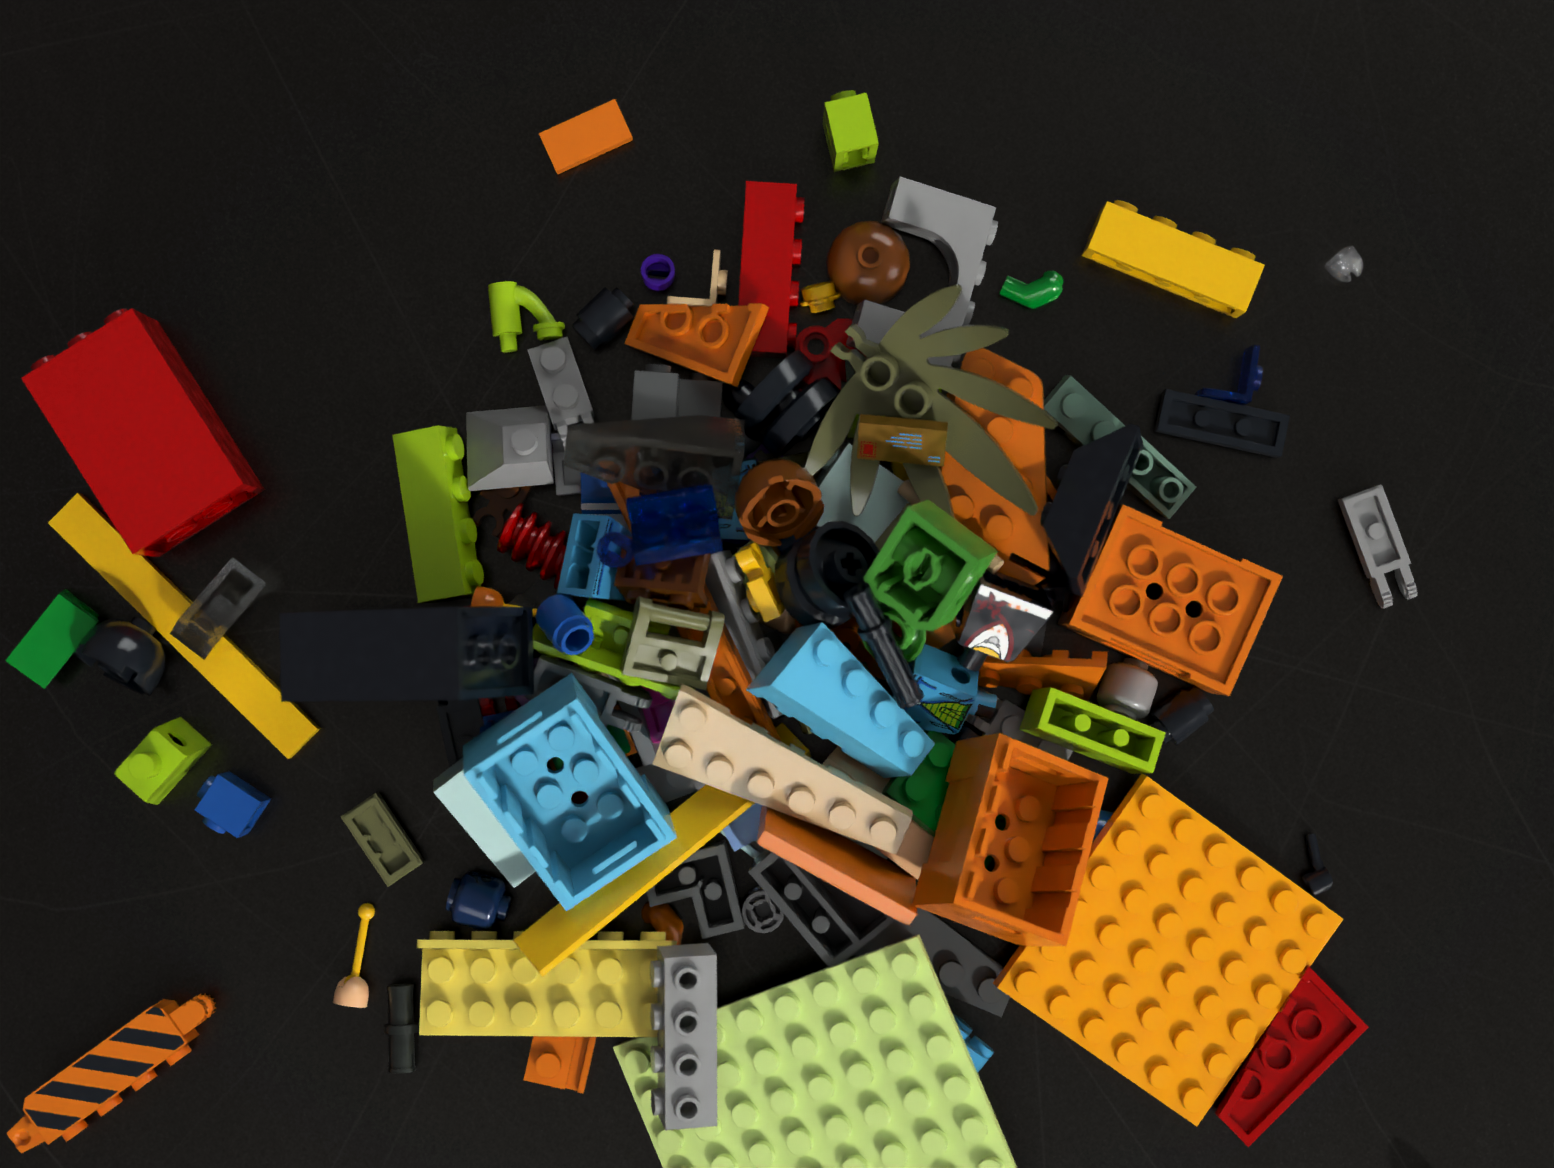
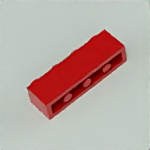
[738,181,805,359]

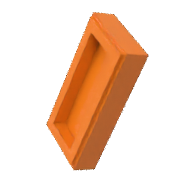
[539,99,633,175]

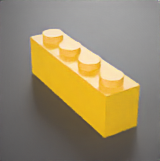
[1082,200,1265,318]

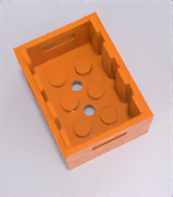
[1057,504,1283,696]
[912,733,1108,946]

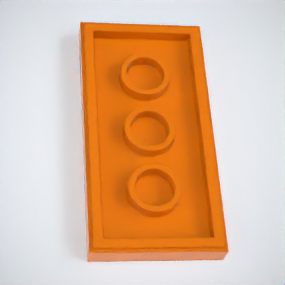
[757,805,917,926]

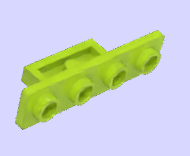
[533,598,696,700]

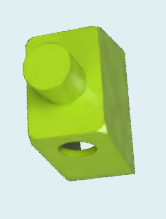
[114,717,212,805]

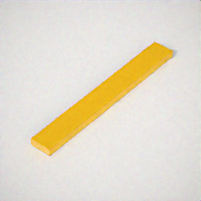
[48,493,321,759]
[513,723,811,977]

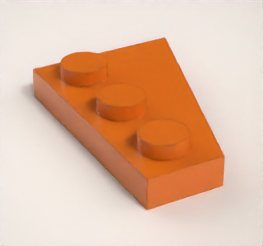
[624,303,769,387]

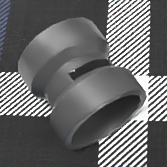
[742,886,784,933]

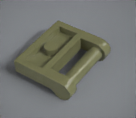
[620,597,724,690]

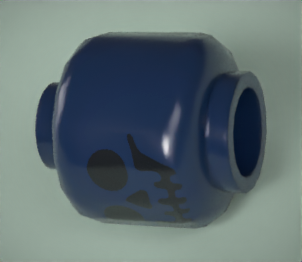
[446,871,512,931]

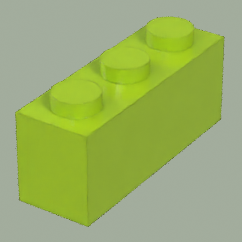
[1019,687,1166,774]

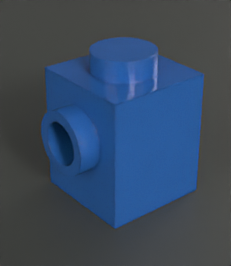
[195,771,271,838]

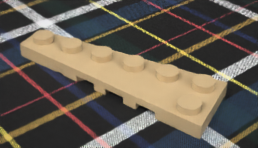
[652,684,913,855]

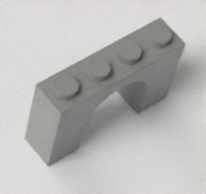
[846,176,998,367]

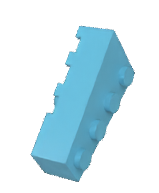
[746,622,935,778]

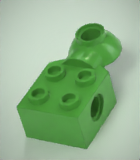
[862,499,998,663]

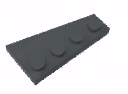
[853,907,1010,1018]

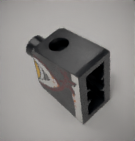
[951,569,1054,671]

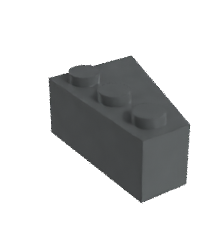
[748,849,895,967]

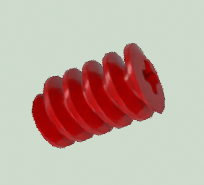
[497,503,566,590]

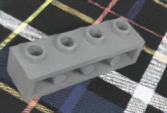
[650,943,717,1130]

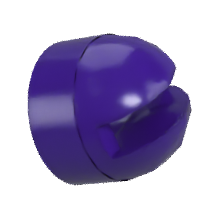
[641,254,675,291]

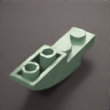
[1044,375,1196,519]

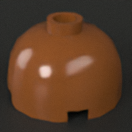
[827,221,910,305]
[735,459,824,547]

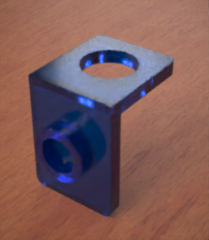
[1196,345,1263,405]

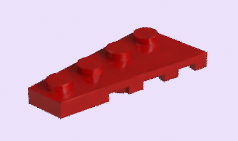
[1215,965,1369,1147]

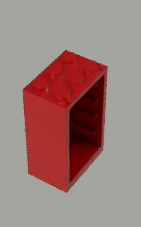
[21,308,265,557]

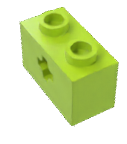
[823,90,879,172]

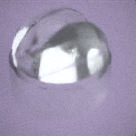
[1324,245,1363,283]

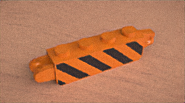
[7,993,216,1154]

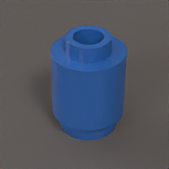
[536,594,594,655]

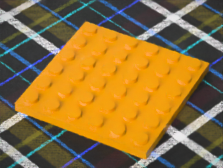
[993,774,1343,1127]

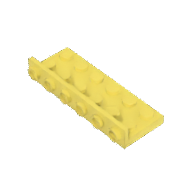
[417,931,677,1037]

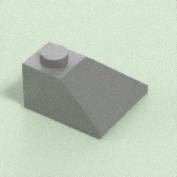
[466,405,554,491]

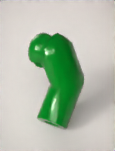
[999,271,1064,309]

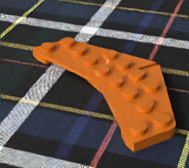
[830,347,1050,680]

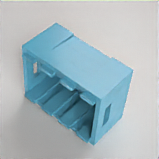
[463,673,677,911]

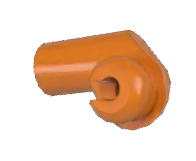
[641,902,683,945]

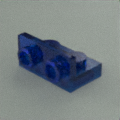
[626,484,723,566]

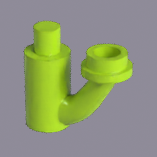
[488,281,565,352]

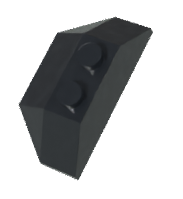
[1040,424,1144,597]

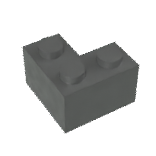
[631,364,724,437]
[647,839,745,939]

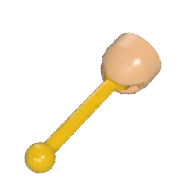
[333,903,375,1008]

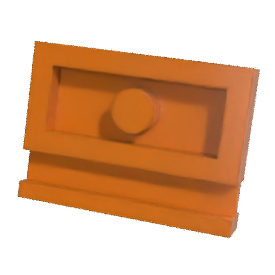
[524,1036,597,1094]

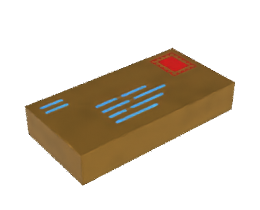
[857,414,948,467]

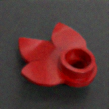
[795,318,867,390]

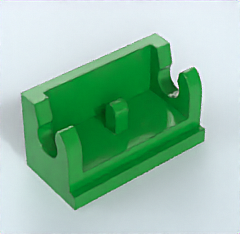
[5,589,99,689]

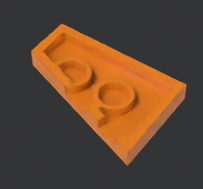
[978,649,1108,701]

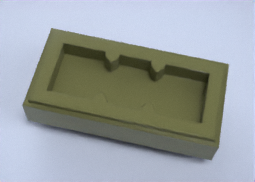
[341,792,426,887]

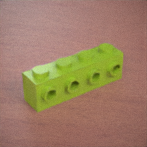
[392,425,484,603]

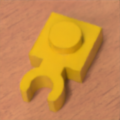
[735,542,786,622]

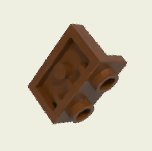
[614,536,711,611]

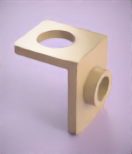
[667,249,728,306]

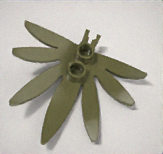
[805,284,1057,519]

